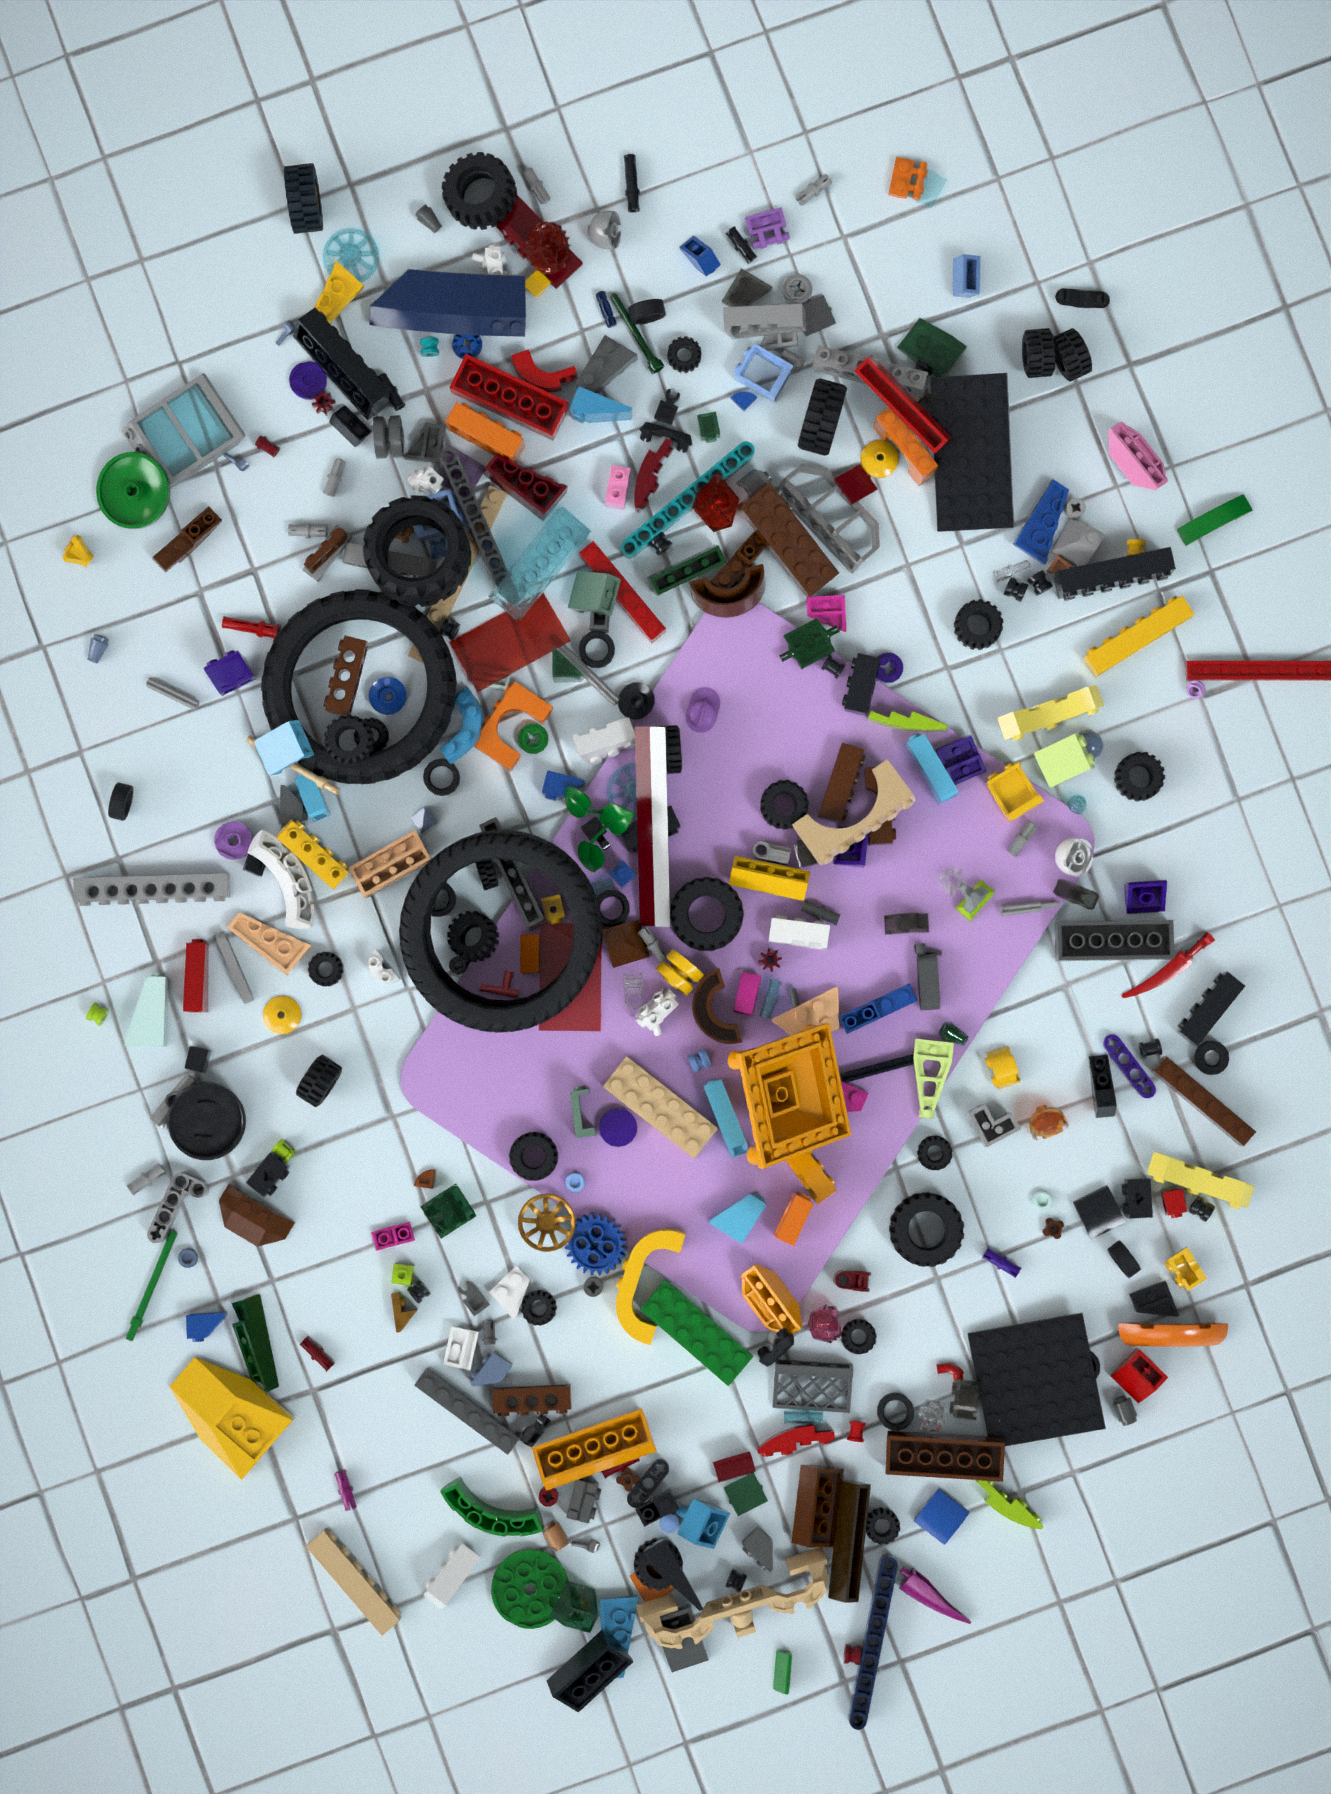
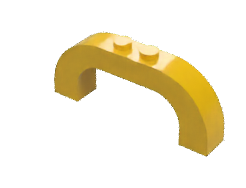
[616,1228,686,1345]

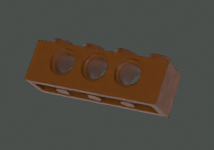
[323,635,369,716]
[492,1384,572,1416]

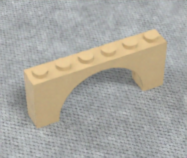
[792,759,916,866]

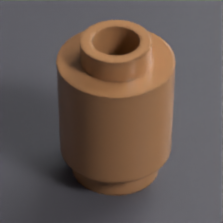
[542,1521,569,1551]

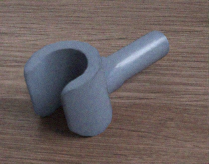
[276,320,296,346]
[223,453,249,471]

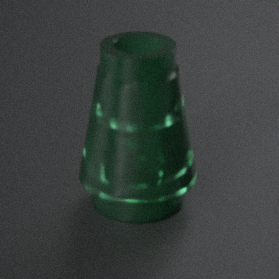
[939,1022,969,1046]

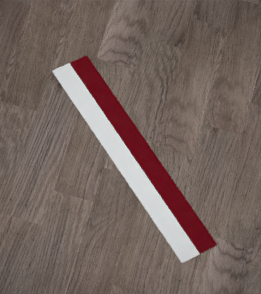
[635,727,670,927]

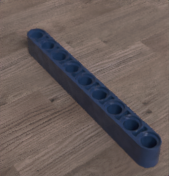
[848,1554,898,1730]

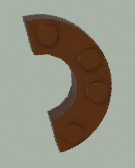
[689,564,766,618]
[692,968,742,1044]

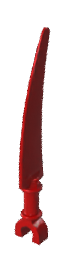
[1122,932,1215,998]

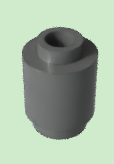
[1112,1395,1137,1426]

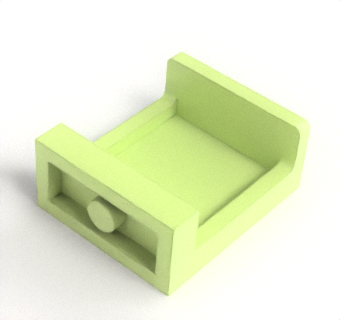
[1034,733,1095,788]

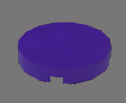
[289,361,327,400]
[599,1108,638,1147]

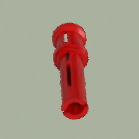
[222,616,281,638]

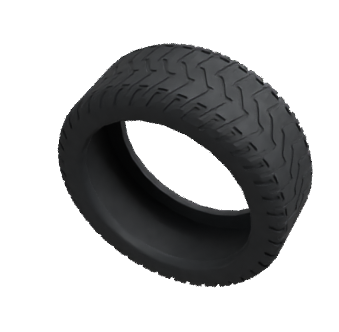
[399,830,602,1033]

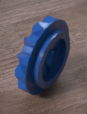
[452,334,482,359]

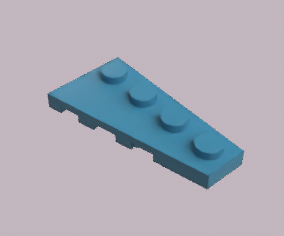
[599,1596,638,1678]

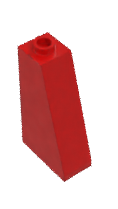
[183,939,209,1013]

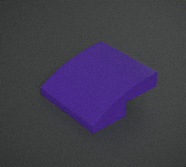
[935,735,987,785]

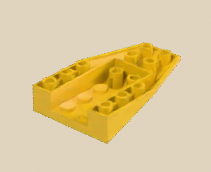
[169,1357,296,1480]

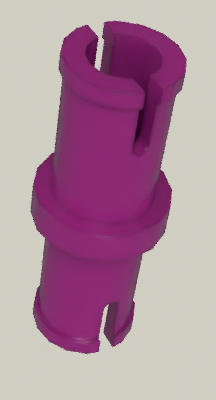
[334,1469,357,1511]

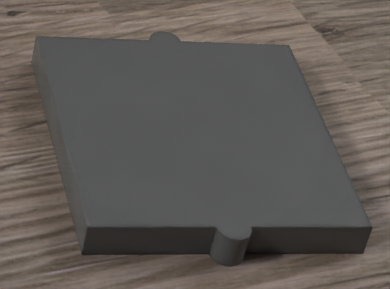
[802,295,836,337]

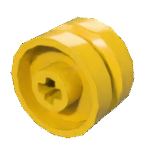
[655,948,704,996]

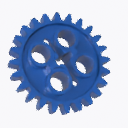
[565,1212,627,1276]

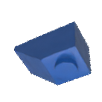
[679,236,721,277]
[542,770,585,801]
[186,1312,228,1342]

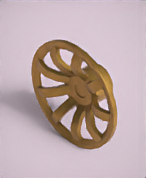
[518,1193,576,1252]

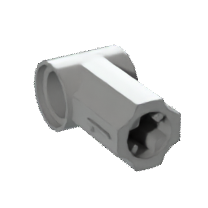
[751,841,791,865]

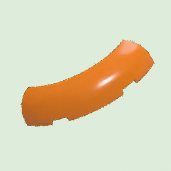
[1118,1322,1228,1347]

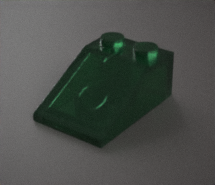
[897,318,967,377]

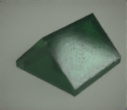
[552,648,584,683]

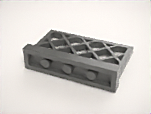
[772,1359,854,1413]

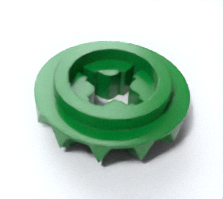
[518,724,548,754]

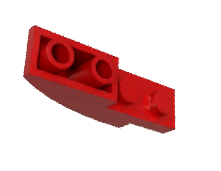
[757,1423,835,1457]

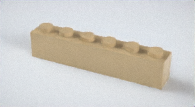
[306,1528,401,1636]

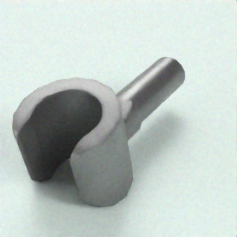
[572,1540,600,1553]

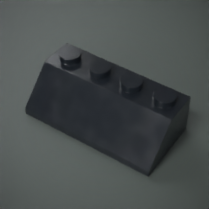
[547,1630,633,1713]

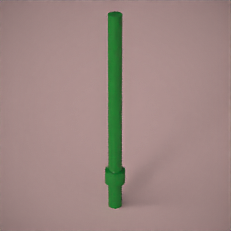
[126,1230,178,1341]

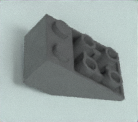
[660,1604,709,1672]

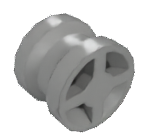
[1065,498,1086,520]

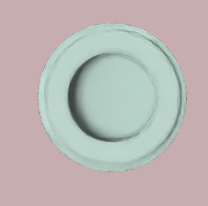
[1032,1191,1052,1211]

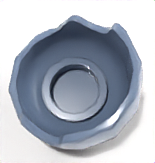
[1079,730,1103,759]

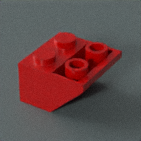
[1110,1348,1168,1404]

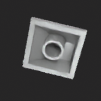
[1050,519,1105,567]

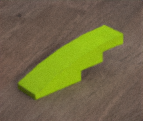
[867,711,948,732]

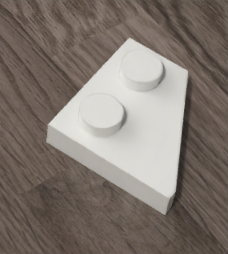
[489,1266,530,1319]

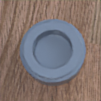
[178,1248,198,1268]

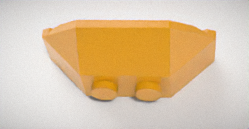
[741,1264,802,1334]

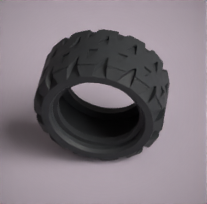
[363,495,471,607]

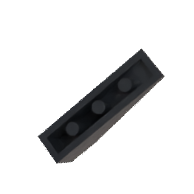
[643,1537,703,1611]

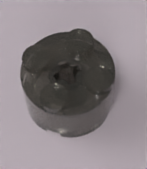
[949,1379,980,1421]

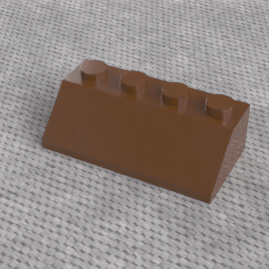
[791,1465,844,1547]

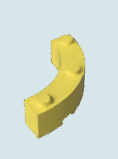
[997,685,1104,741]
[1147,1152,1255,1210]

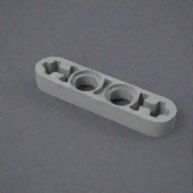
[215,932,254,1004]

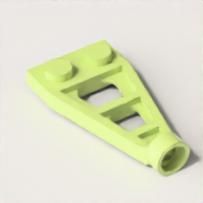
[913,1039,954,1119]

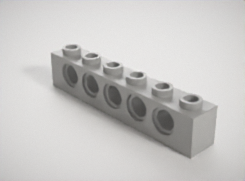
[813,345,929,398]

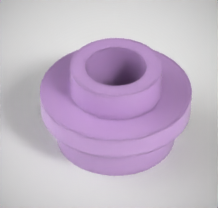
[1186,680,1206,698]

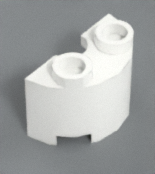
[368,949,401,984]

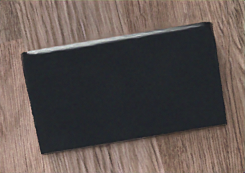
[329,405,372,447]

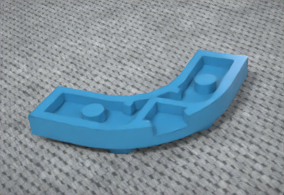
[440,687,484,764]

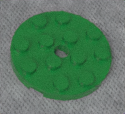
[491,1549,569,1629]

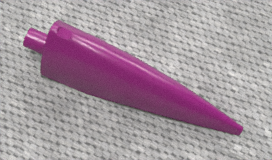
[899,1566,971,1624]

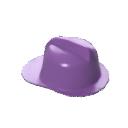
[686,687,720,733]

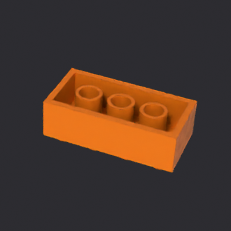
[445,402,525,462]

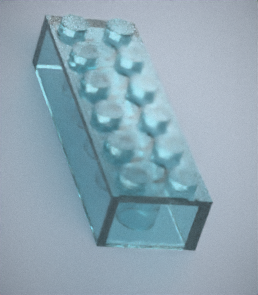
[488,506,591,621]

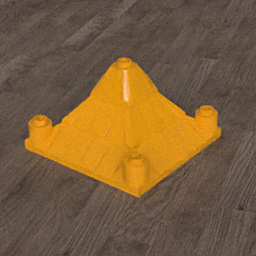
[728,1023,851,1169]

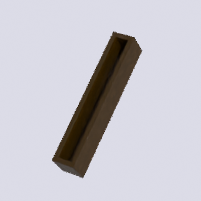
[828,1480,871,1603]

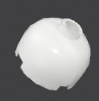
[1055,838,1093,877]

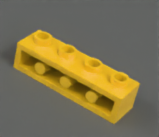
[276,819,349,890]
[729,856,810,901]

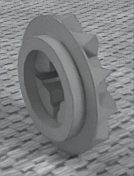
[782,274,812,304]

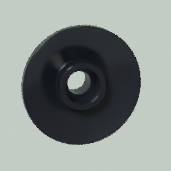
[618,682,655,720]

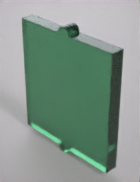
[723,1473,768,1516]

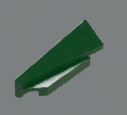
[232,1294,279,1392]

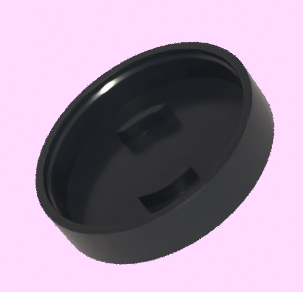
[167,1082,246,1160]

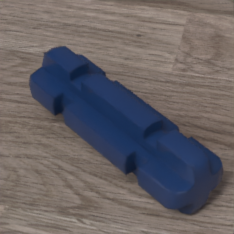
[596,291,617,328]

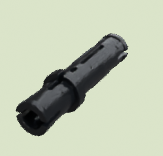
[624,154,640,213]

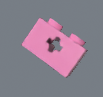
[605,465,631,510]

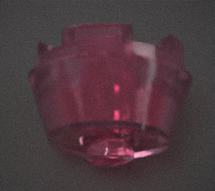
[808,1304,841,1343]

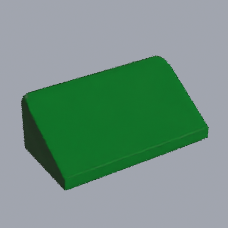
[773,1650,792,1695]

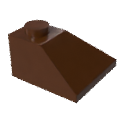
[602,920,650,968]

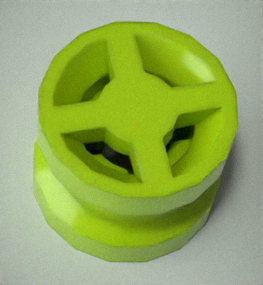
[86,1002,109,1026]

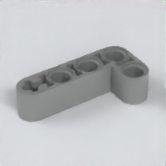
[147,1172,209,1243]

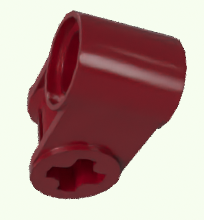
[833,1270,871,1292]

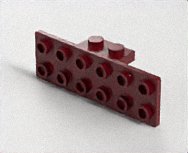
[495,195,583,289]

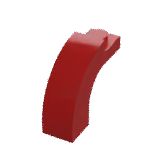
[511,349,577,392]

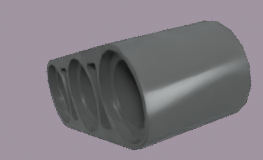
[917,954,940,1011]

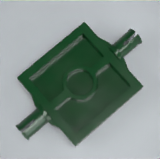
[779,618,840,670]

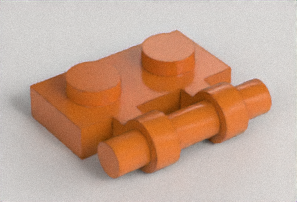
[888,157,928,201]

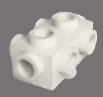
[472,244,507,275]
[407,462,444,495]
[635,988,679,1036]

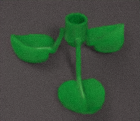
[565,786,634,872]

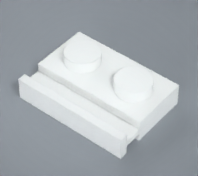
[443,1326,479,1370]

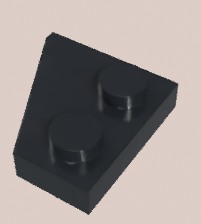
[1129,1280,1179,1317]

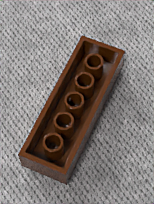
[736,482,839,597]
[885,1431,1005,1482]

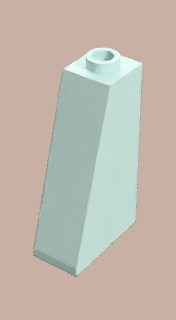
[125,973,169,1047]

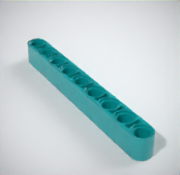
[621,441,755,559]

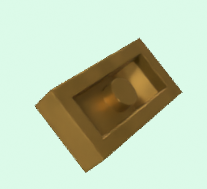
[391,1292,418,1333]

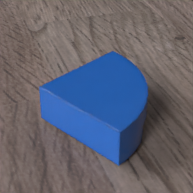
[730,392,757,411]

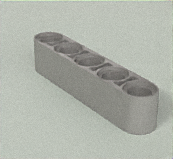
[342,543,437,578]

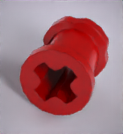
[847,1420,866,1442]

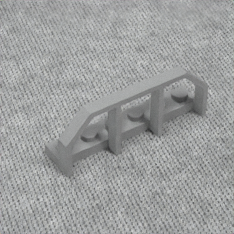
[778,464,880,574]

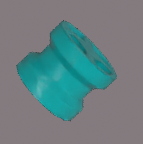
[420,337,439,357]

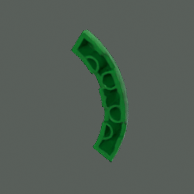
[440,1477,544,1537]

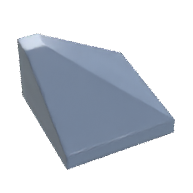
[411,806,437,833]

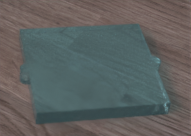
[907,169,947,209]

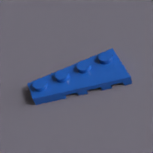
[1013,479,1069,565]

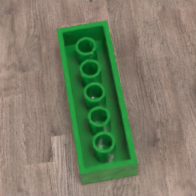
[640,1279,754,1386]

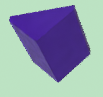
[834,826,869,868]
[1124,880,1167,914]

